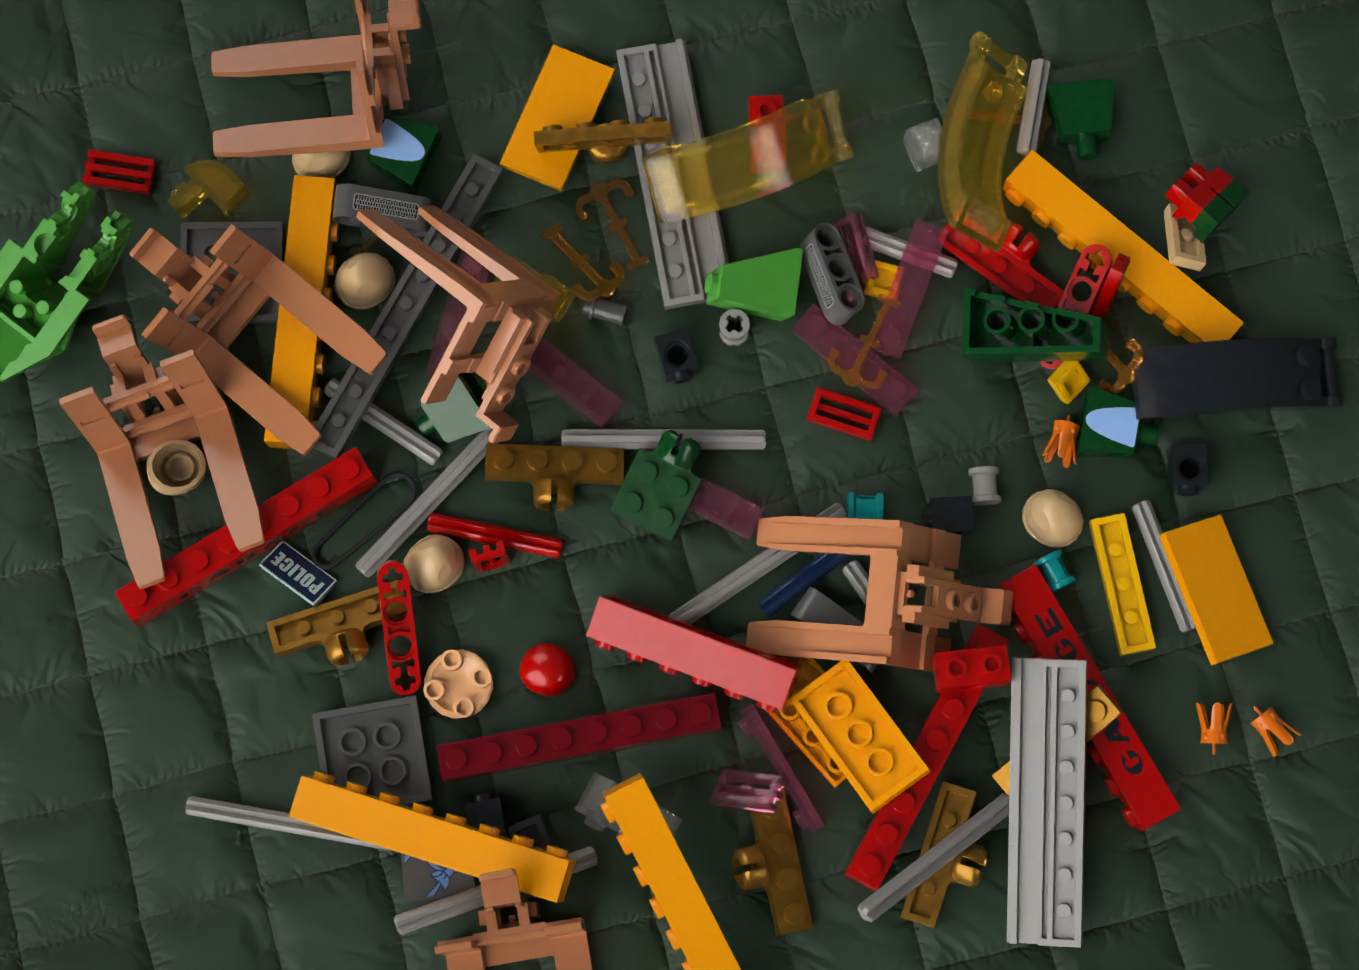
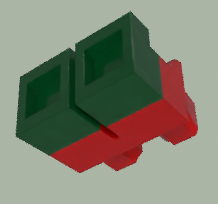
[1165,162,1250,243]

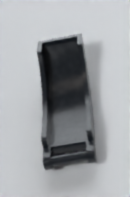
[1130,337,1344,420]

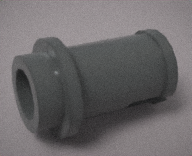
[582,294,627,326]

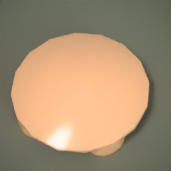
[423,649,493,719]

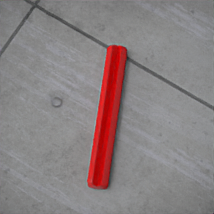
[427,513,563,558]

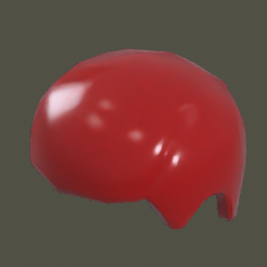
[520,643,576,697]

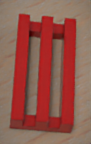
[82,149,157,195]
[1091,253,1131,321]
[806,387,882,442]
[469,540,510,573]

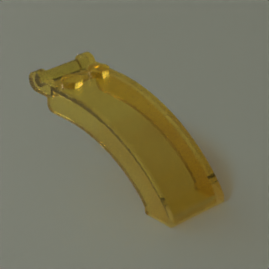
[938,31,1027,253]
[641,90,854,223]

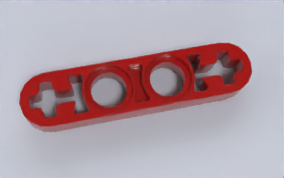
[1040,244,1113,370]
[377,560,421,696]

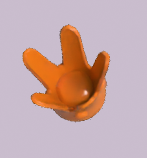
[1042,415,1080,469]
[1196,702,1233,755]
[1250,706,1302,757]

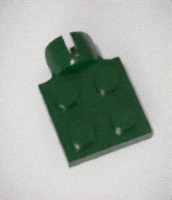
[609,430,703,541]

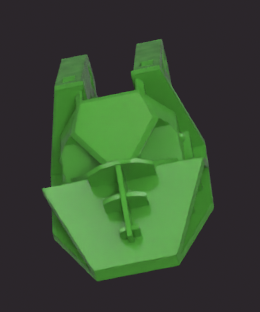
[0,181,136,382]

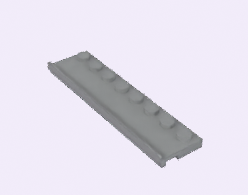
[616,39,729,310]
[1007,657,1088,948]

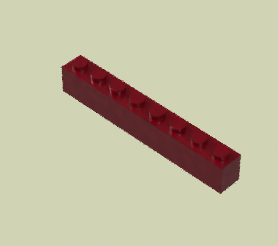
[436,693,722,784]

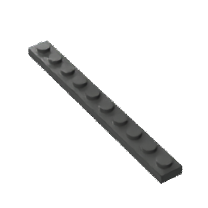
[313,153,504,459]

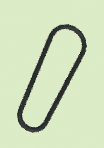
[312,472,418,570]

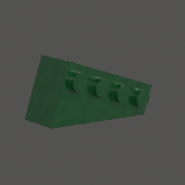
[962,287,1108,363]

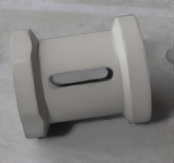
[719,309,750,346]
[968,466,1002,506]

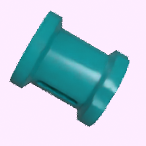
[846,491,884,519]
[1033,549,1076,593]

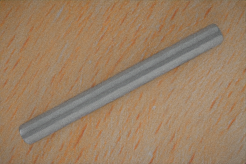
[355,428,499,578]
[561,429,766,450]
[669,503,847,625]
[857,793,1009,922]
[186,796,390,850]
[394,846,598,935]

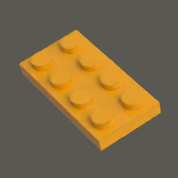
[789,661,930,814]

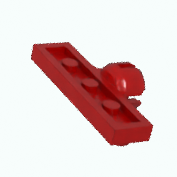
[935,213,1064,308]

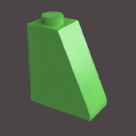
[704,248,803,321]

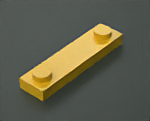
[1089,513,1156,656]

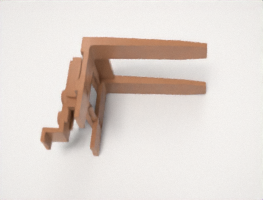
[211,0,422,157]
[356,205,561,443]
[130,224,388,455]
[59,314,265,589]
[746,516,1013,672]
[434,869,593,970]

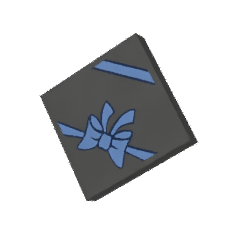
[401,824,476,903]

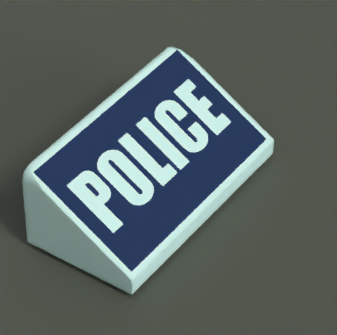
[259,540,338,607]

